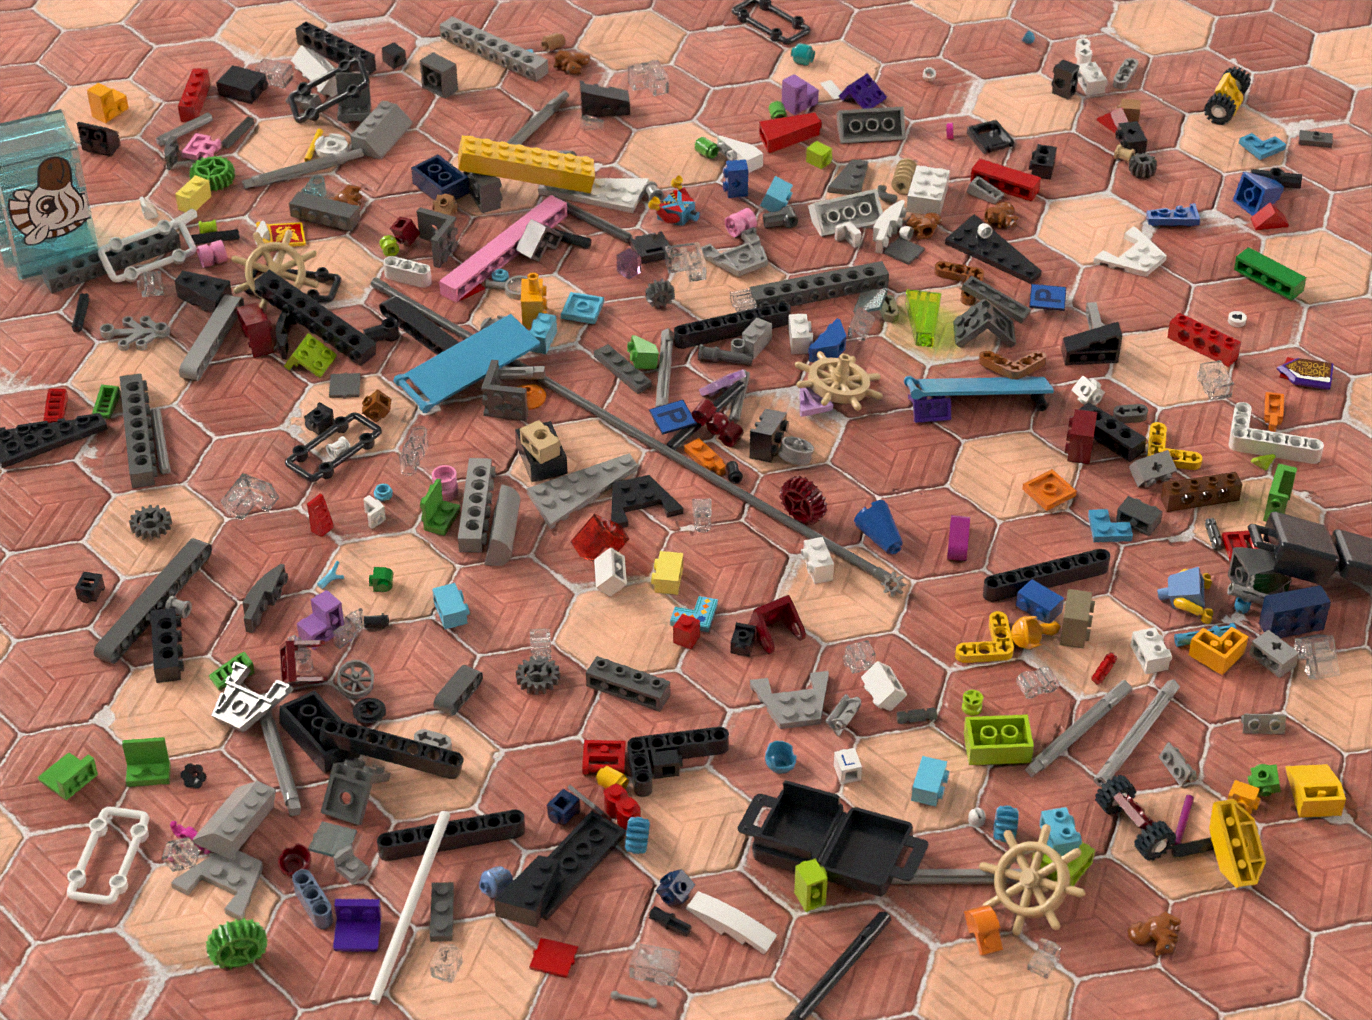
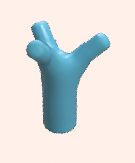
[317,561,344,589]

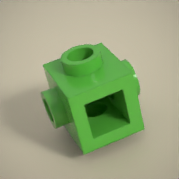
[1248,764,1281,797]

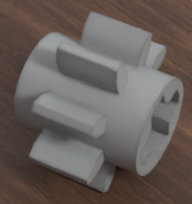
[881,572,907,597]

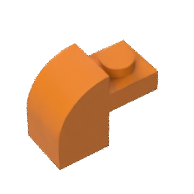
[964,905,1003,955]

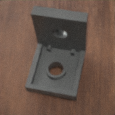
[336,71,372,123]
[417,207,459,268]
[953,298,1016,348]
[481,359,528,421]
[320,758,391,825]

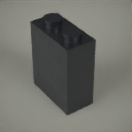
[216,65,268,104]

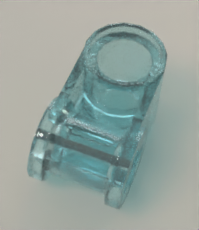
[301,175,327,197]

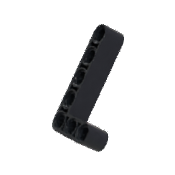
[627,727,729,797]

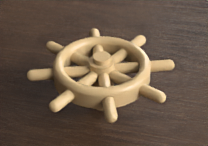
[232,230,319,313]
[795,351,883,411]
[979,824,1085,936]

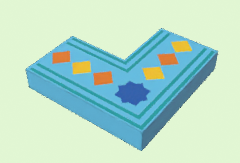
[670,596,718,632]

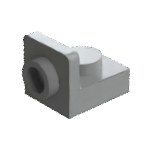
[333,845,369,884]

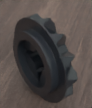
[353,698,386,726]

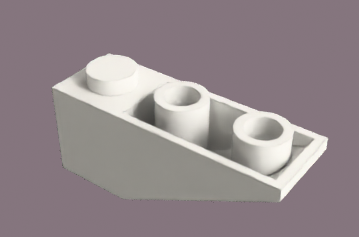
[717,135,763,173]

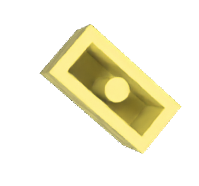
[175,176,212,212]
[651,551,683,595]

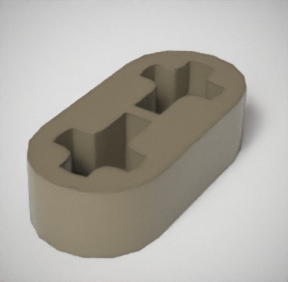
[879,295,899,323]

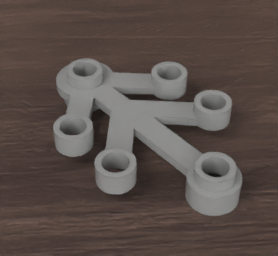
[100,316,170,351]

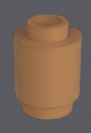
[541,32,566,52]

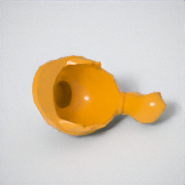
[1011,616,1061,650]

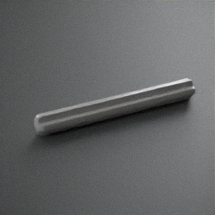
[150,408,170,475]

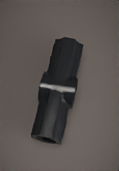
[1250,168,1302,189]

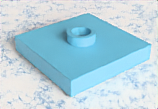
[561,292,604,324]

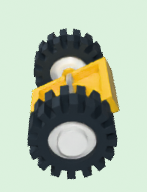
[1204,67,1251,125]

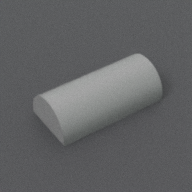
[485,485,521,566]

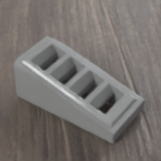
[285,93,322,111]
[966,176,1005,204]

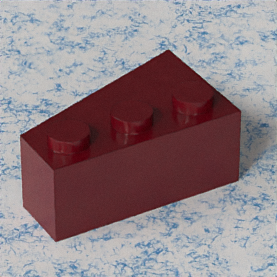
[236,303,274,358]

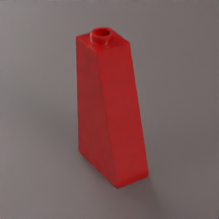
[759,112,822,154]

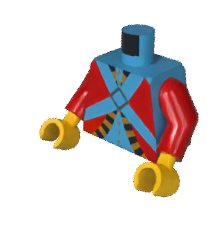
[648,175,700,226]

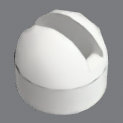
[923,67,936,82]
[977,223,993,239]
[899,226,914,241]
[968,808,986,827]

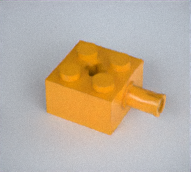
[521,273,548,329]

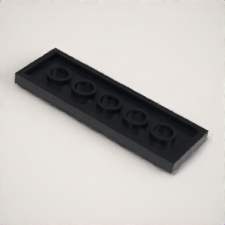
[542,811,626,921]

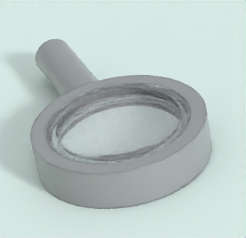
[485,276,527,300]

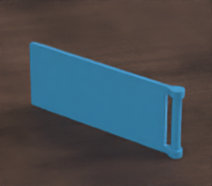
[393,314,540,414]
[904,376,1054,399]

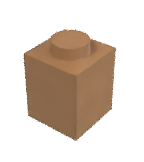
[1117,99,1141,123]

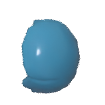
[765,741,797,774]

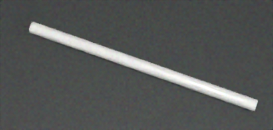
[368,811,451,1005]

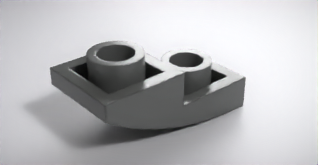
[164,136,179,170]

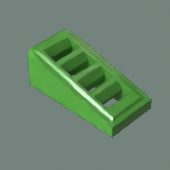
[92,384,121,419]
[209,652,255,690]

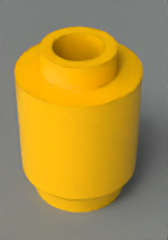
[596,766,629,790]

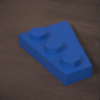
[1146,203,1200,227]

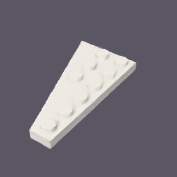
[538,178,649,213]

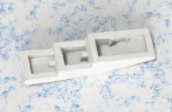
[686,891,777,955]

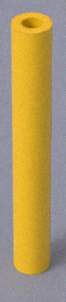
[304,128,323,162]

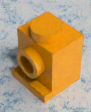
[1227,780,1261,814]

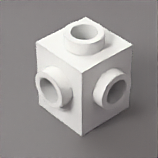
[1072,375,1105,405]

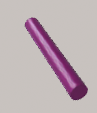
[1172,795,1194,846]

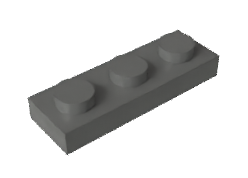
[430,882,454,942]

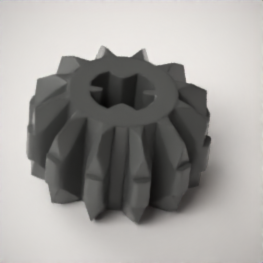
[1128,153,1158,179]
[645,279,675,309]

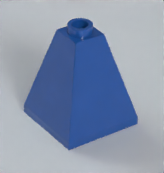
[1232,171,1284,216]

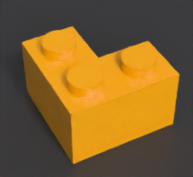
[87,82,129,124]
[1188,627,1248,675]

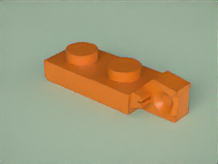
[1264,392,1284,432]
[684,438,726,477]

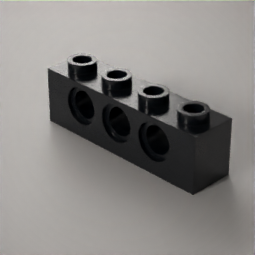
[1079,402,1147,462]
[151,608,184,683]

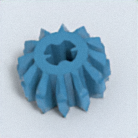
[993,805,1019,843]
[625,817,650,854]

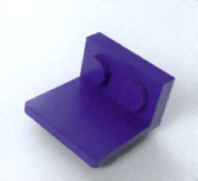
[839,73,887,109]
[908,394,951,423]
[333,899,382,952]

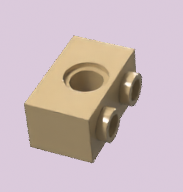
[520,420,561,464]

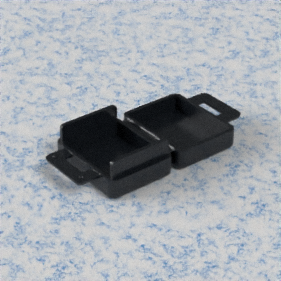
[1247,512,1372,586]
[737,780,929,897]

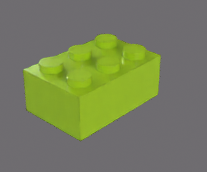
[964,714,1034,765]

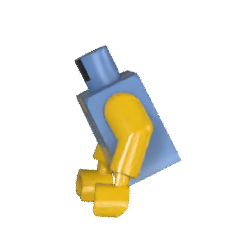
[1157,567,1214,624]

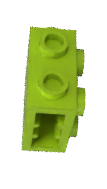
[1032,842,1095,886]

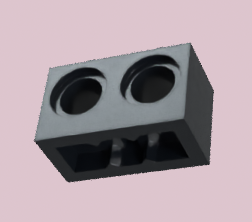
[1029,144,1057,180]

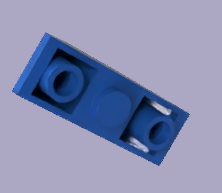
[808,318,846,362]

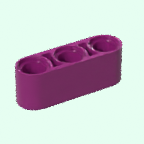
[947,515,970,561]

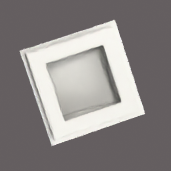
[139,197,158,220]
[255,221,270,246]

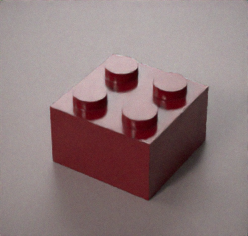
[1065,409,1097,464]

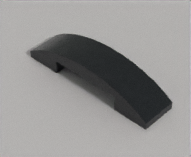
[276,312,297,360]

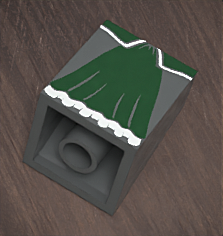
[1228,547,1291,595]

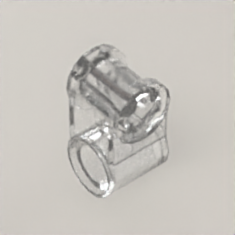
[692,498,712,533]

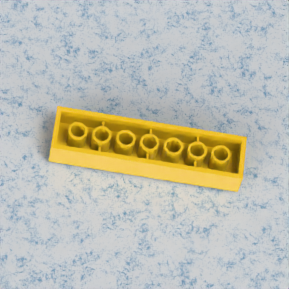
[458,135,595,194]

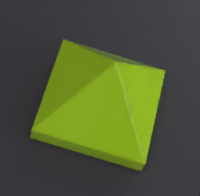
[1251,454,1276,471]

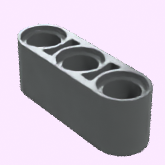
[433,665,483,716]

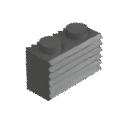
[1116,496,1163,536]

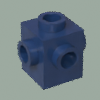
[655,869,695,906]

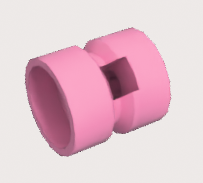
[725,208,757,237]
[197,240,227,268]
[432,465,458,501]

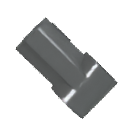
[763,206,798,228]

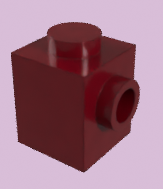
[390,217,421,246]

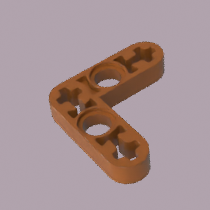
[934,261,984,306]
[979,351,1047,379]

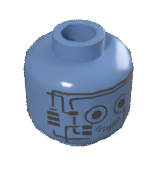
[479,866,513,898]

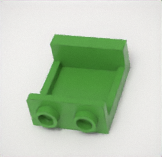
[1263,463,1297,522]

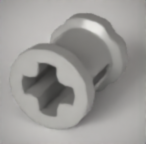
[643,181,663,201]
[165,596,192,618]

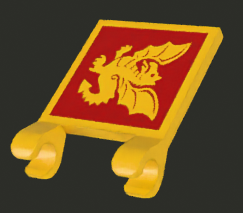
[256,222,306,247]

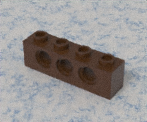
[1161,472,1243,512]

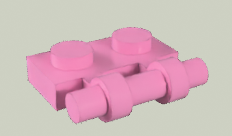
[182,133,222,160]

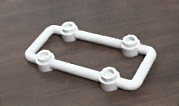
[98,219,197,283]
[67,807,149,905]

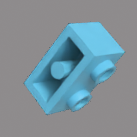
[760,176,793,212]
[528,313,557,354]
[432,583,470,629]
[911,756,950,807]
[1039,807,1082,856]

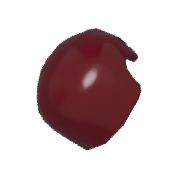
[278,843,311,878]

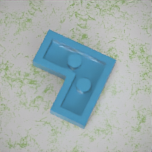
[1239,133,1286,160]
[1088,509,1133,542]

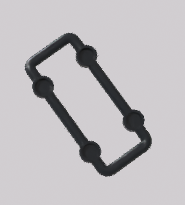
[731,0,811,44]
[288,57,370,123]
[244,264,342,303]
[285,412,382,482]

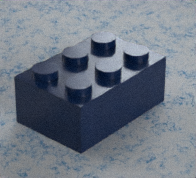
[411,154,470,201]
[1259,585,1331,639]

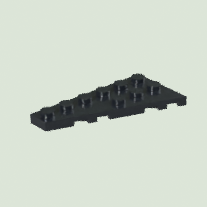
[945,214,1042,284]

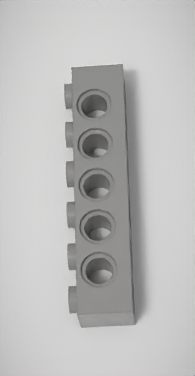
[458,458,496,553]

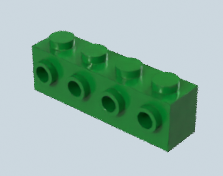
[1234,247,1307,301]

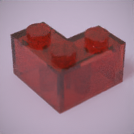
[570,513,630,562]

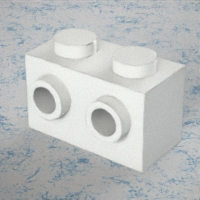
[1077,62,1107,96]
[788,314,813,354]
[801,537,834,584]
[594,547,627,597]
[1130,627,1172,674]
[861,661,907,711]

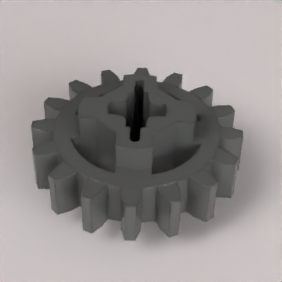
[129,505,172,540]
[516,655,560,695]

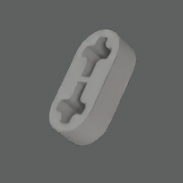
[414,729,452,750]

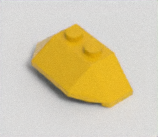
[1209,799,1266,888]

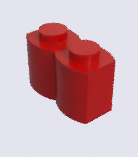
[603,783,641,833]

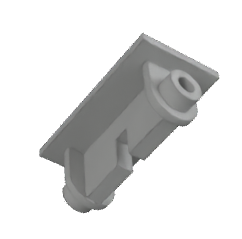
[825,694,862,736]
[1241,713,1286,734]
[1159,742,1197,787]

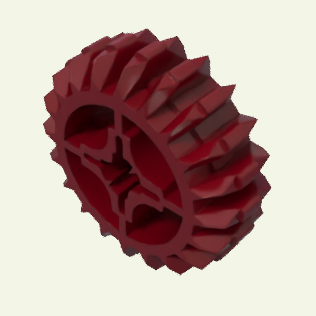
[779,476,828,526]

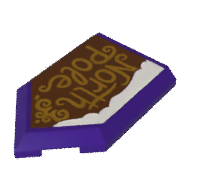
[1277,358,1333,390]

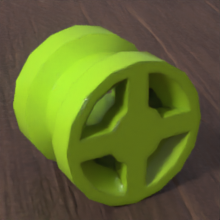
[379,235,400,257]
[962,690,983,716]

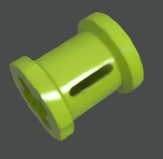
[198,219,218,234]

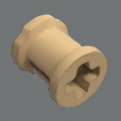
[1114,144,1135,164]

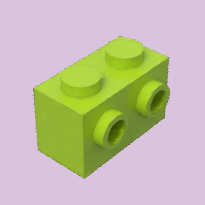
[794,859,827,912]

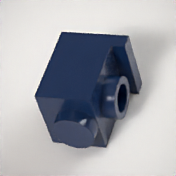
[547,789,580,825]

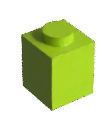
[806,141,833,169]

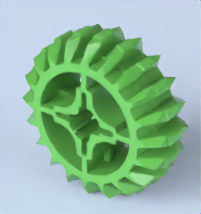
[190,155,235,192]
[206,918,268,969]

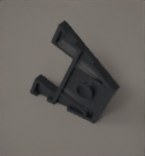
[611,475,683,530]

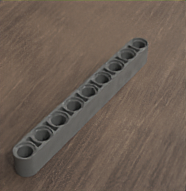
[94,538,212,664]

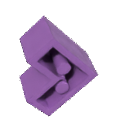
[782,74,819,115]
[297,590,345,650]

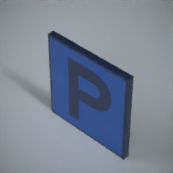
[1029,284,1066,311]
[649,400,697,435]

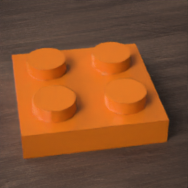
[1022,469,1077,511]

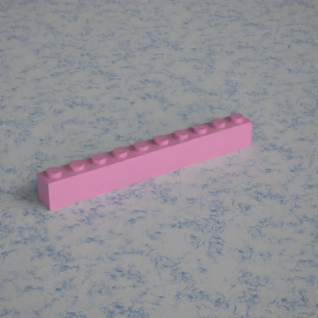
[439,195,567,303]

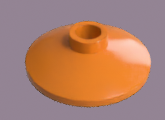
[517,384,546,410]

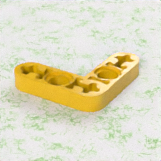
[1147,422,1203,470]
[955,611,1014,663]

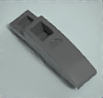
[243,564,288,633]

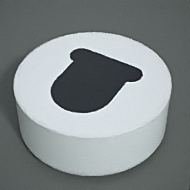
[1228,311,1247,327]

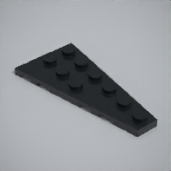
[0,413,108,468]

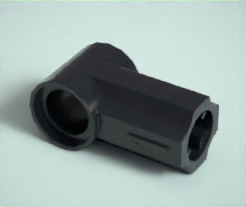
[363,318,400,342]

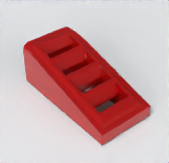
[43,389,68,423]
[307,493,334,537]

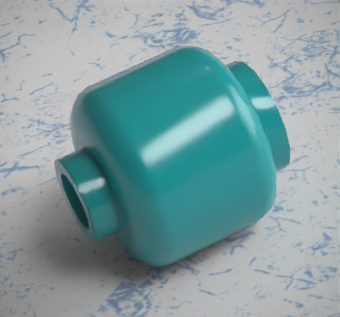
[791,43,815,66]

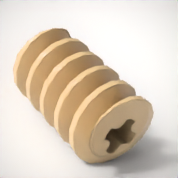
[891,158,917,194]

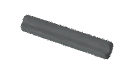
[221,117,254,149]

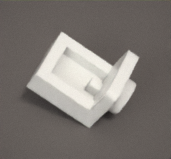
[835,222,862,248]
[363,495,386,529]

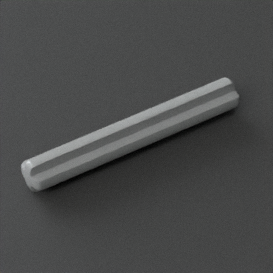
[156,112,213,146]
[729,370,750,423]

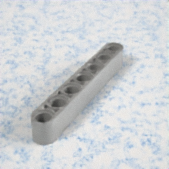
[179,295,244,381]

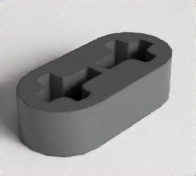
[1113,404,1148,423]

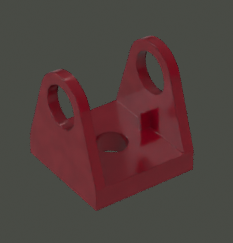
[748,594,806,654]
[279,640,328,686]

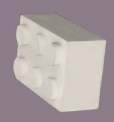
[907,166,950,215]

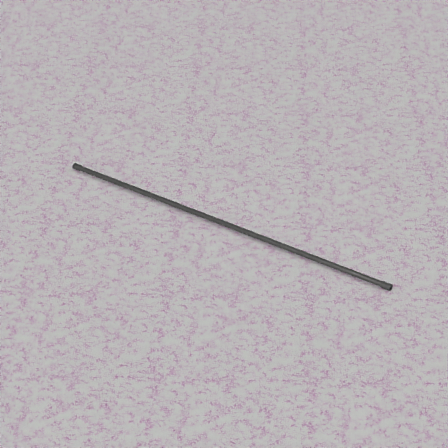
[371,277,892,584]

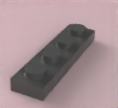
[961,276,1032,323]
[594,344,652,394]

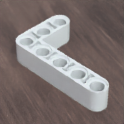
[1228,402,1324,464]

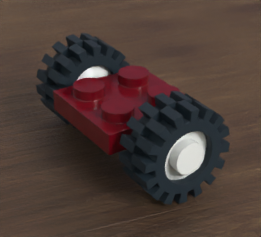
[1095,775,1176,861]

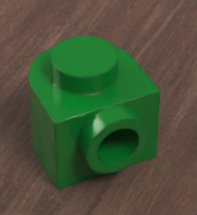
[369,567,394,592]

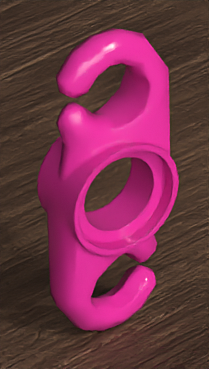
[170,821,211,854]

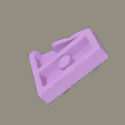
[699,370,746,397]
[799,387,833,417]

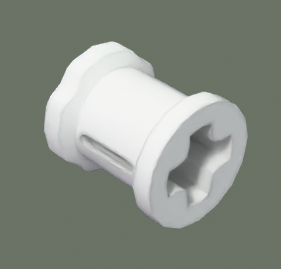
[326,436,351,459]

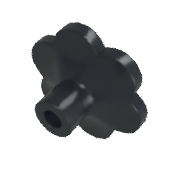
[180,763,207,789]

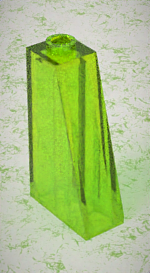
[905,289,942,347]

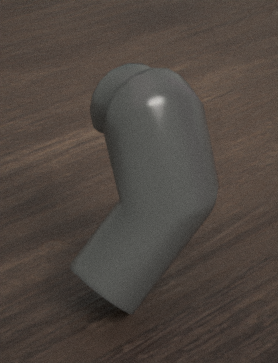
[877,185,897,203]

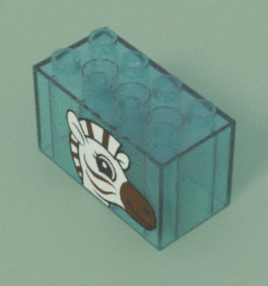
[0,109,99,280]

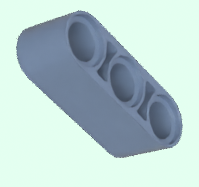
[292,869,333,929]

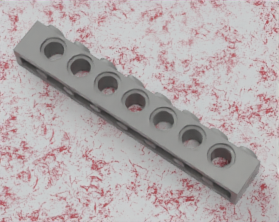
[440,16,548,82]

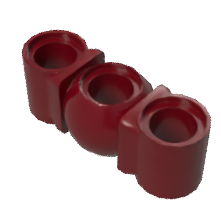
[691,399,744,447]

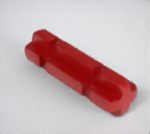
[1091,652,1117,685]

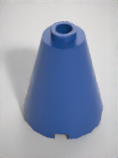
[854,500,903,554]

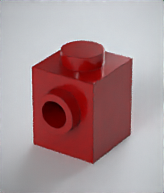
[673,614,700,650]

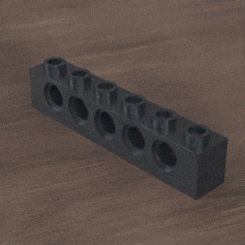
[295,21,376,75]

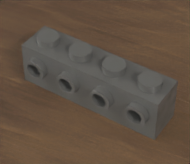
[289,192,361,232]
[586,656,671,712]

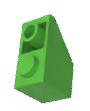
[627,335,659,369]

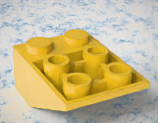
[1285,764,1346,818]

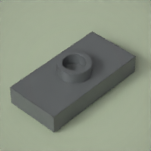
[1298,130,1333,148]

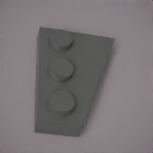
[827,159,868,195]

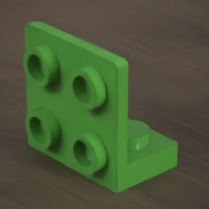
[420,478,461,536]
[122,737,171,787]
[38,753,98,801]

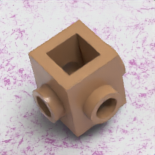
[432,194,458,216]

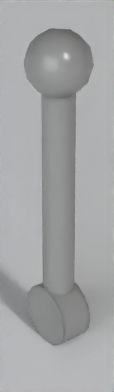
[611,991,657,1008]

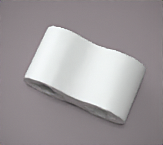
[1075,38,1092,64]

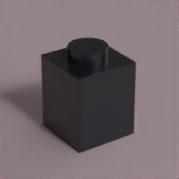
[381,42,406,69]

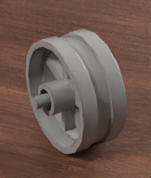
[778,437,814,465]
[337,660,374,699]

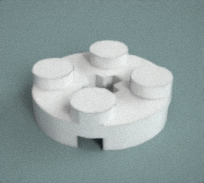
[315,134,348,157]

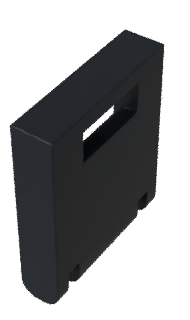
[967,120,1014,154]
[629,231,673,264]

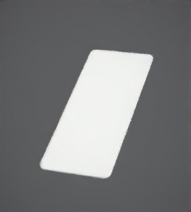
[820,80,841,99]

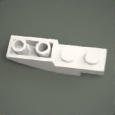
[873,200,907,254]

